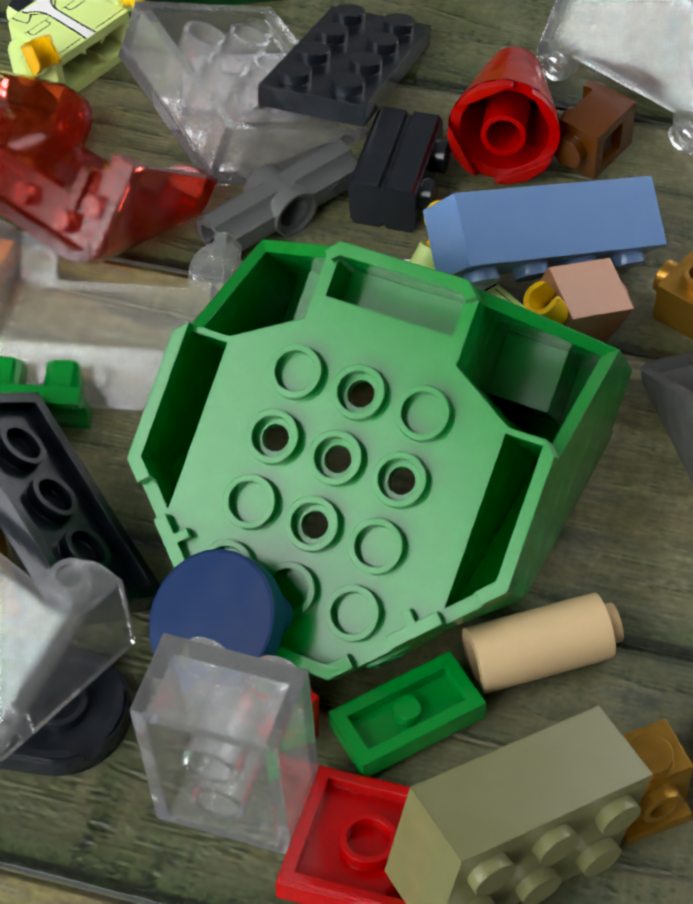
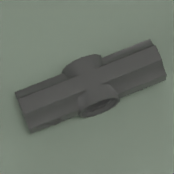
[196,139,357,262]

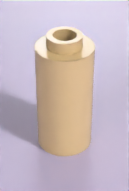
[462,592,624,695]

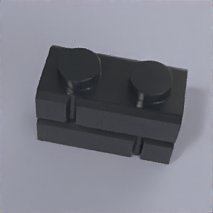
[348,106,451,233]

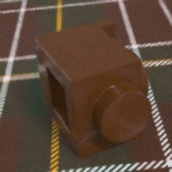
[554,79,636,180]

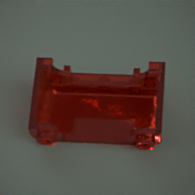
[0,70,218,265]

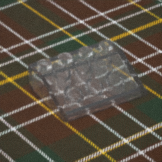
[118,1,368,186]

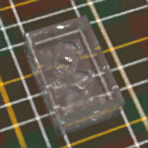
[130,633,319,855]

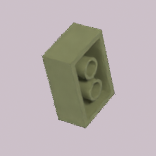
[384,705,653,904]

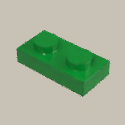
[328,651,486,777]

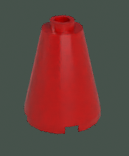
[447,47,561,185]

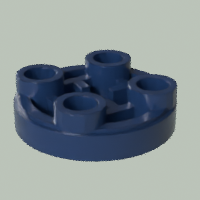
[149,549,293,695]

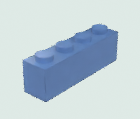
[423,176,667,287]

